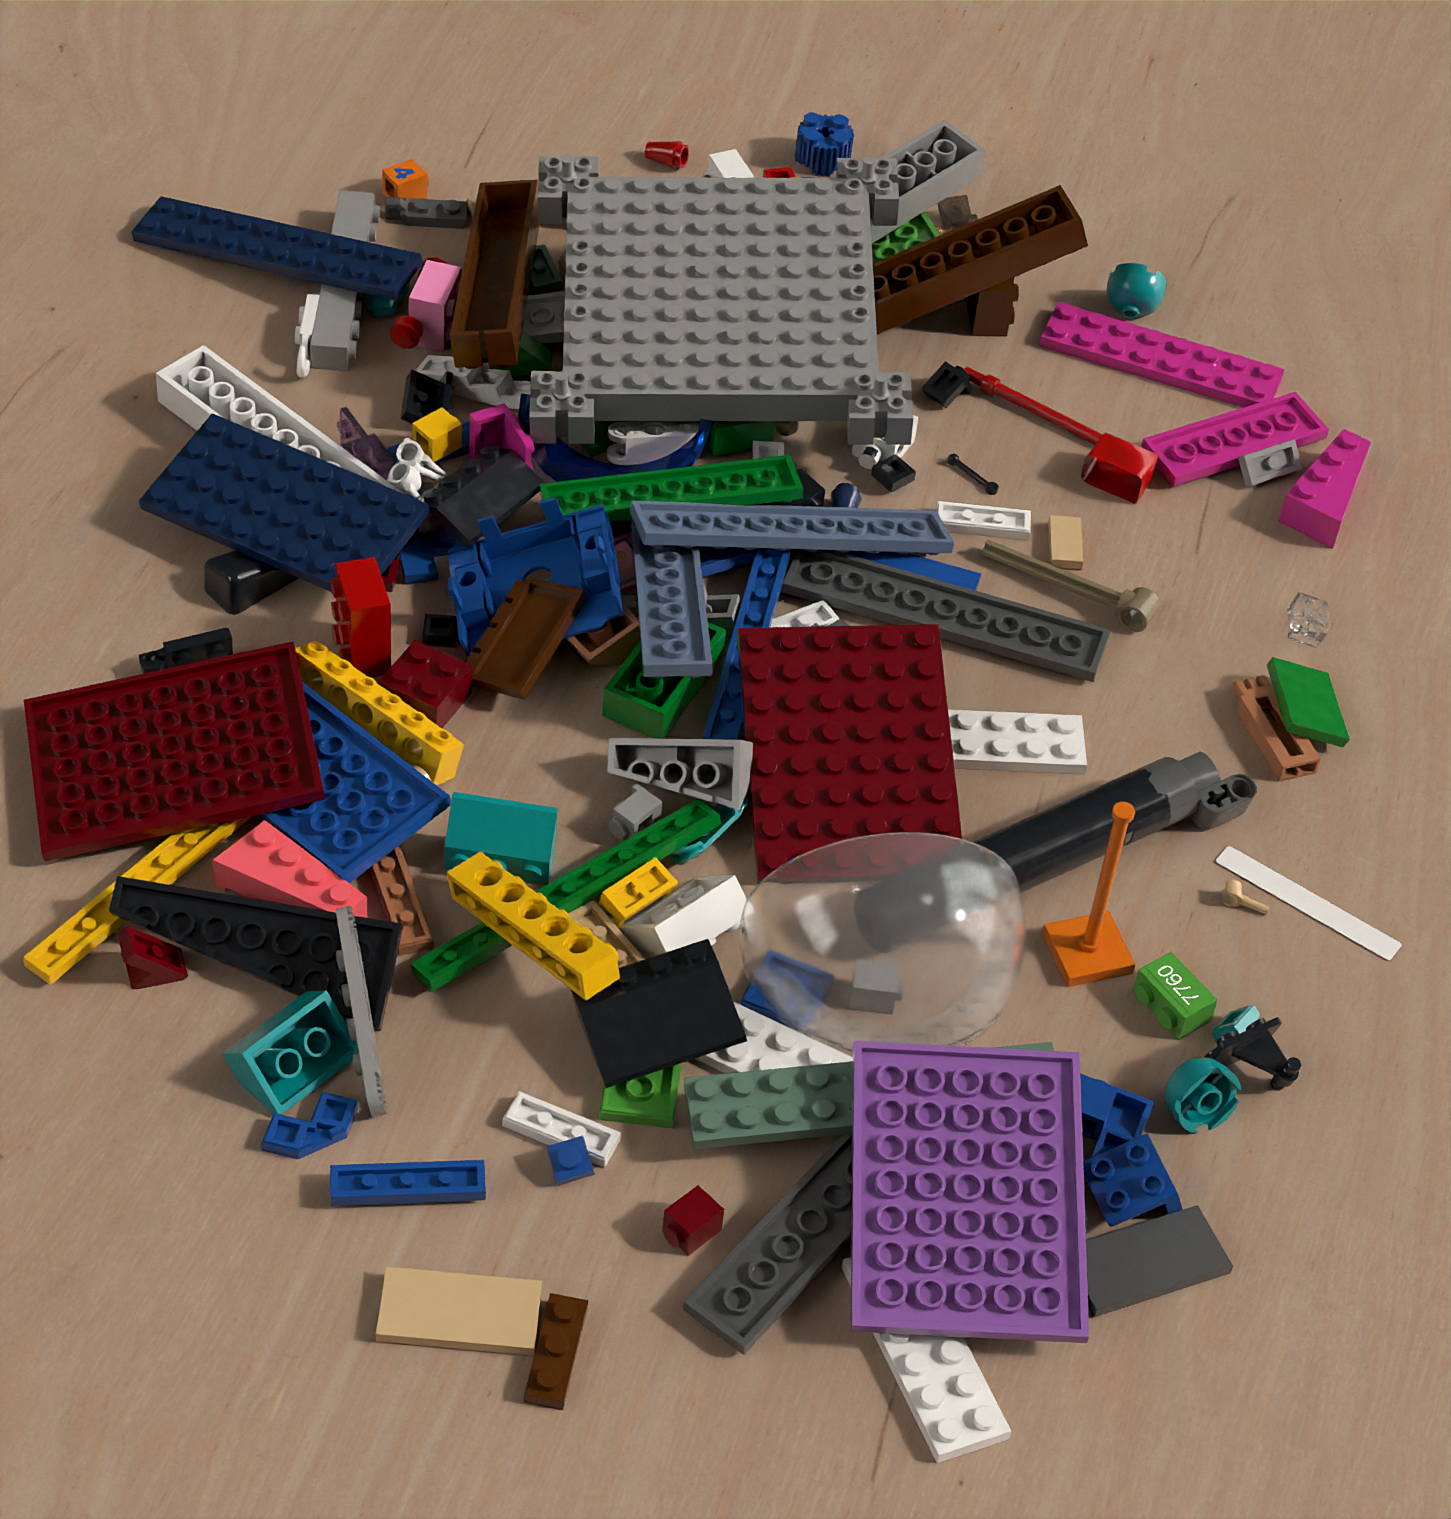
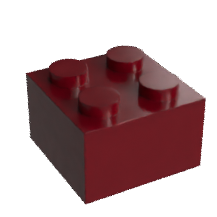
[378,640,472,729]

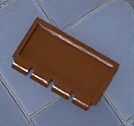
[464,577,587,700]

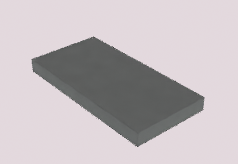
[1086,1205,1233,1317]

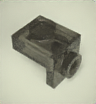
[937,195,978,233]

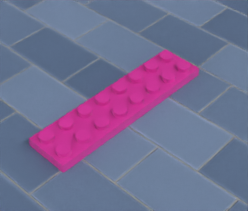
[1039,302,1285,407]

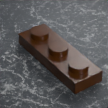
[524,1293,589,1410]

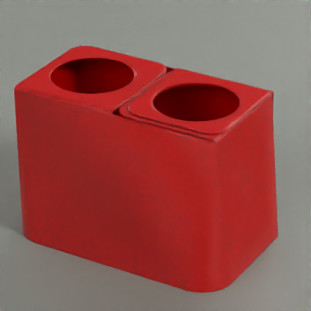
[1081,432,1158,504]

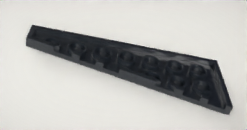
[109,876,403,1031]

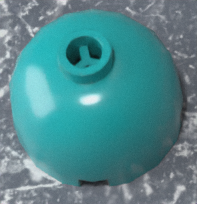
[1107,263,1167,319]
[1165,1057,1241,1133]

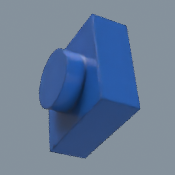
[547,1135,595,1186]

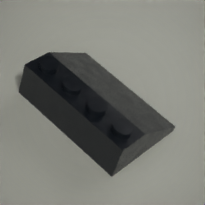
[571,939,747,1088]

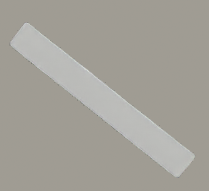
[1216,846,1402,960]

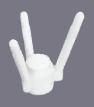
[396,438,447,477]
[387,460,443,499]

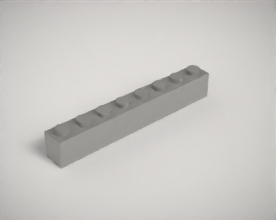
[310,190,380,371]

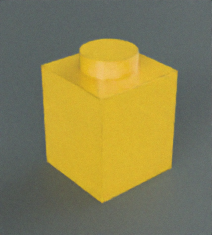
[412,407,463,462]

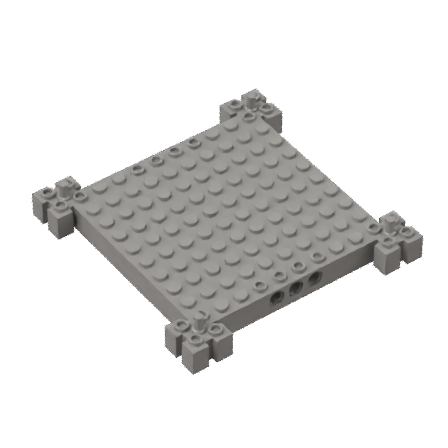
[529,155,913,445]

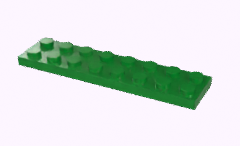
[540,455,803,522]

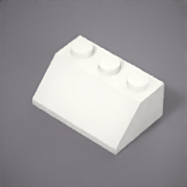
[619,875,753,958]

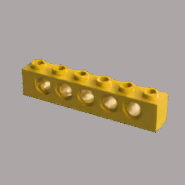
[296,640,464,785]
[447,851,620,1000]

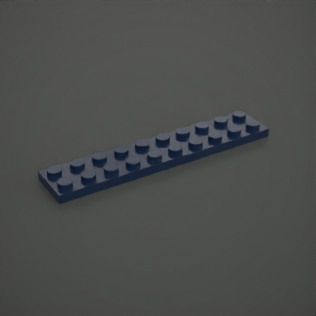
[131,196,423,300]

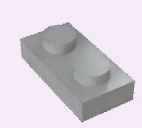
[1238,439,1303,486]

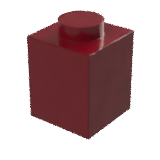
[662,1185,725,1256]

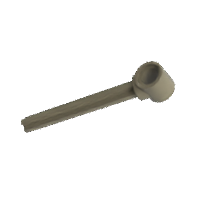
[981,539,1160,632]

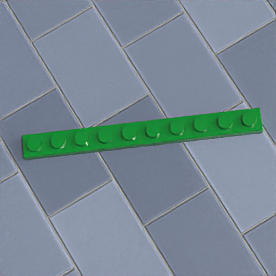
[410,798,721,992]

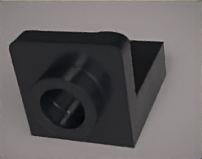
[922,361,972,408]

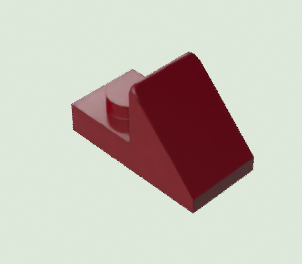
[117,926,188,989]

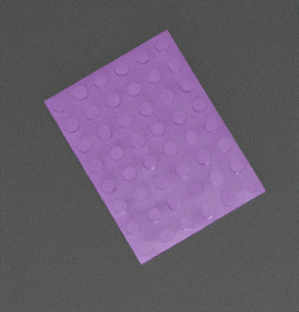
[851,1041,1089,1343]

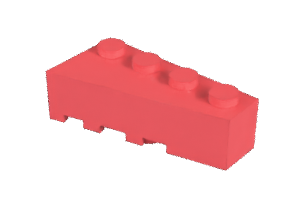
[213,820,367,918]

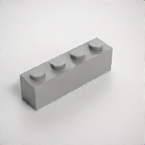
[608,738,753,810]

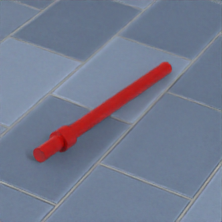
[964,367,1103,444]

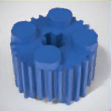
[795,112,854,177]

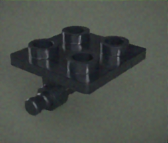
[1204,1017,1302,1091]

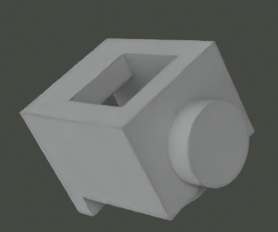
[608,783,662,840]

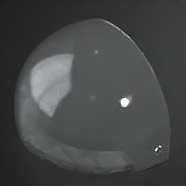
[737,832,1026,1052]

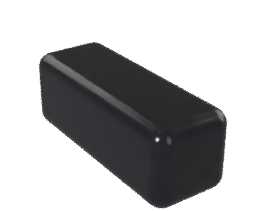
[204,550,298,615]

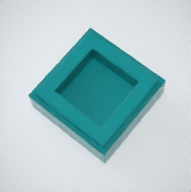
[1211,1005,1261,1040]

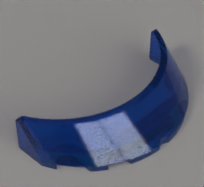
[518,393,712,482]

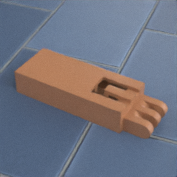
[1232,675,1321,782]

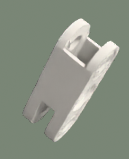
[606,421,700,465]

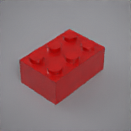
[330,557,391,678]

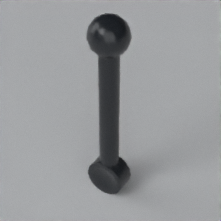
[947,453,999,495]

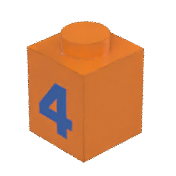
[382,159,429,199]

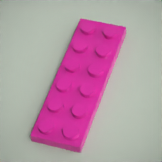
[1141,392,1329,487]

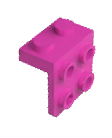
[469,403,534,470]

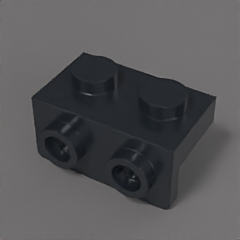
[400,369,455,424]

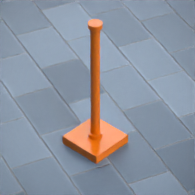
[1042,802,1135,987]

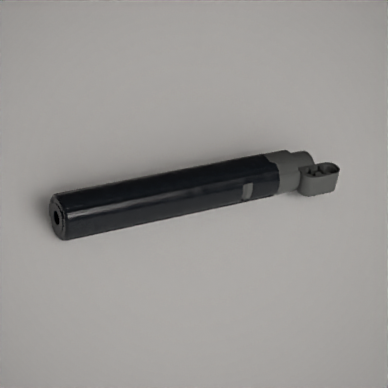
[853,751,1257,954]

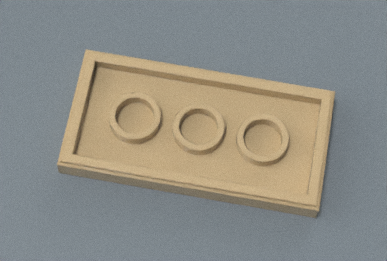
[376,1266,542,1356]

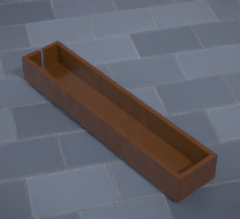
[450,179,540,369]

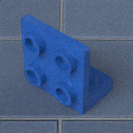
[1083,1133,1183,1227]

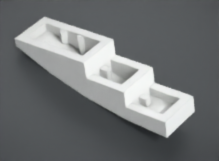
[416,355,531,411]

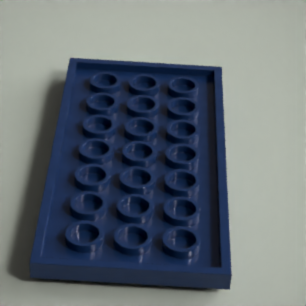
[139,413,430,592]

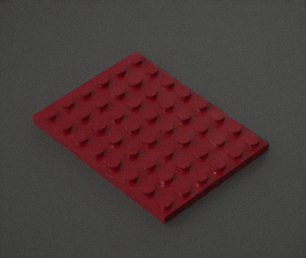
[737,624,963,884]
[24,641,326,862]

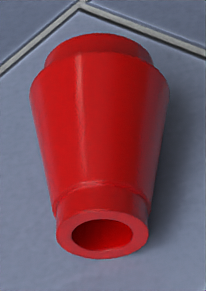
[645,141,689,169]

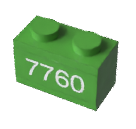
[1133,952,1218,1040]

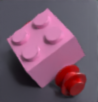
[390,257,462,352]

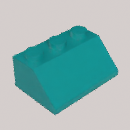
[444,792,558,885]
[222,990,359,1115]

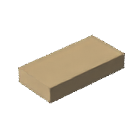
[1048,515,1083,570]

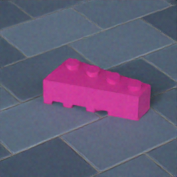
[1278,429,1371,549]

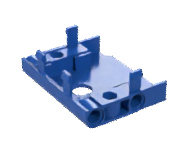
[447,497,624,657]

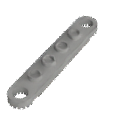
[336,905,387,1117]

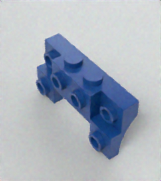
[1080,1073,1154,1158]

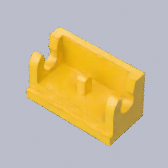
[598,857,678,928]

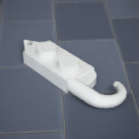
[295,293,320,378]

